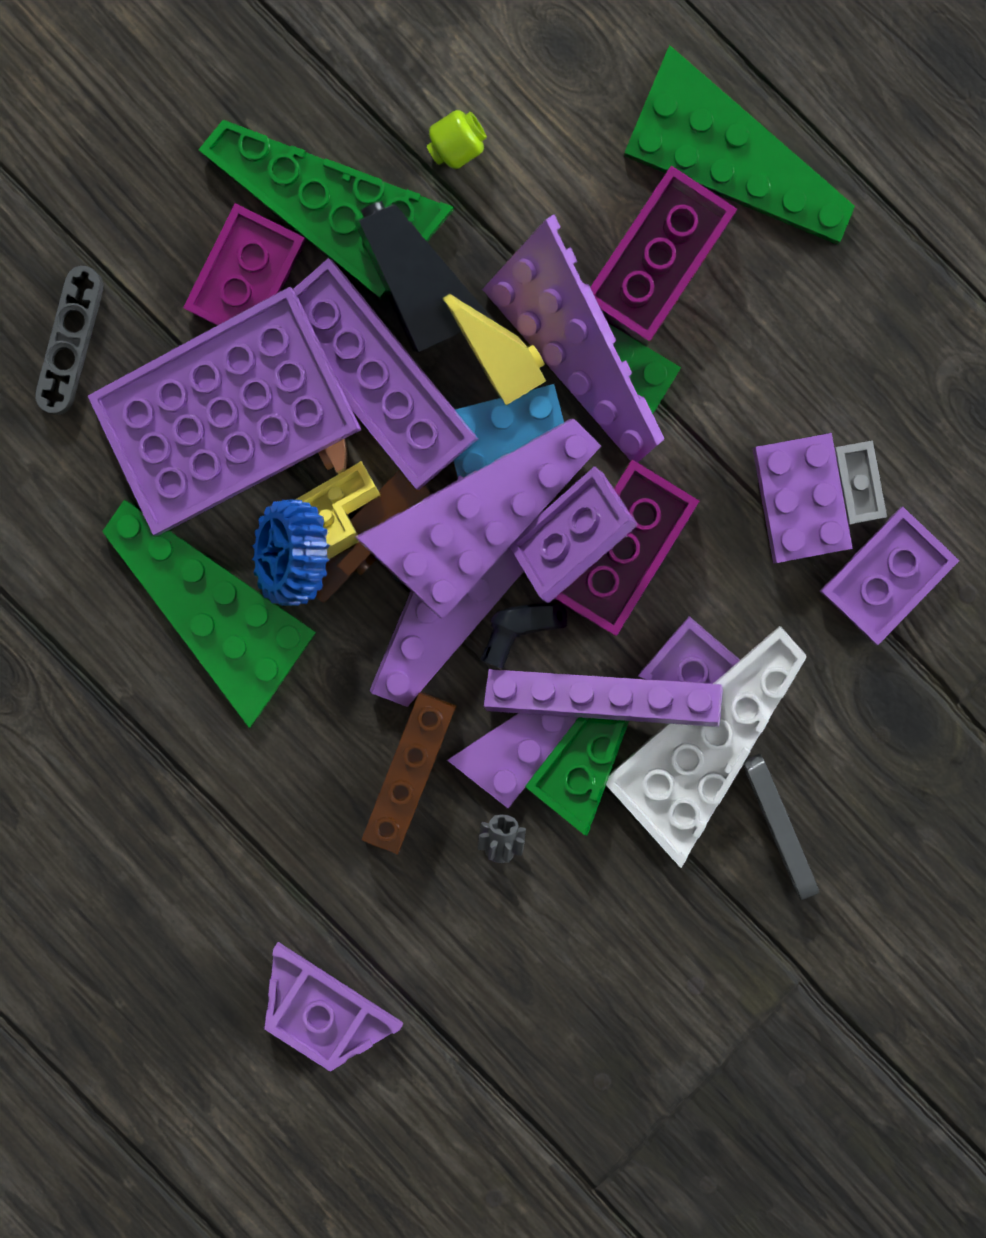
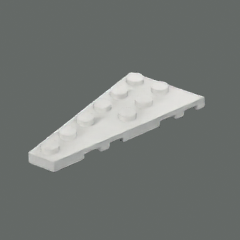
[606,626,807,868]

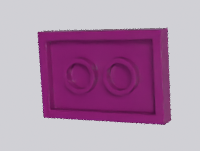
[183,203,306,326]

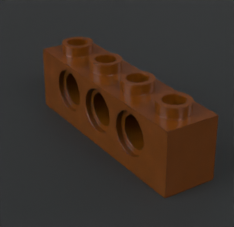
[361,692,456,855]

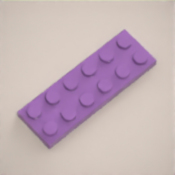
[294,258,478,490]

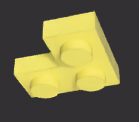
[295,461,381,559]

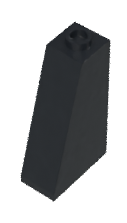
[354,200,489,352]

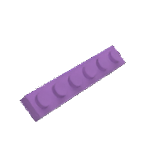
[484,669,723,727]

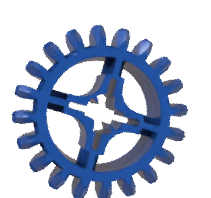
[252,499,330,606]

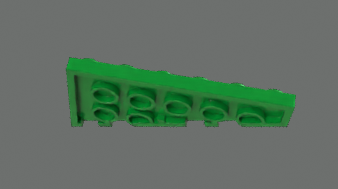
[624,45,855,245]
[199,120,454,300]
[102,500,317,728]

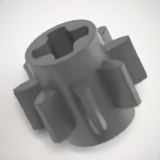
[477,815,526,863]

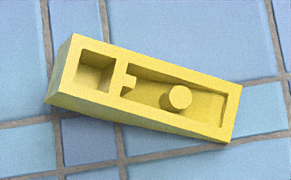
[443,294,546,405]

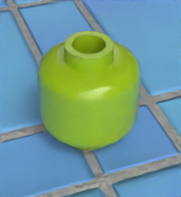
[427,110,487,169]

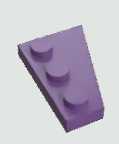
[638,616,740,684]
[447,713,579,808]

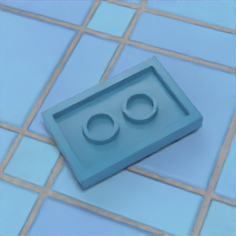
[454,384,564,477]

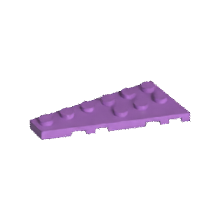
[482,215,665,463]
[355,419,601,619]
[370,475,545,707]

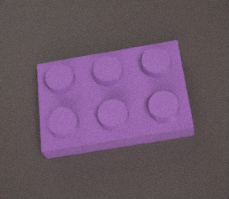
[752,433,853,563]
[509,466,638,603]
[820,507,959,645]

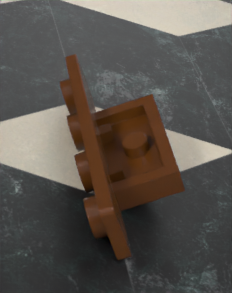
[316,469,430,603]

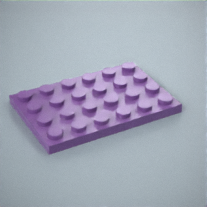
[88,287,361,536]

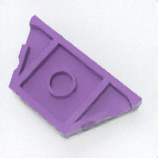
[265,942,403,1071]

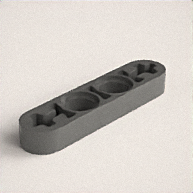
[35,266,104,415]
[743,754,819,901]

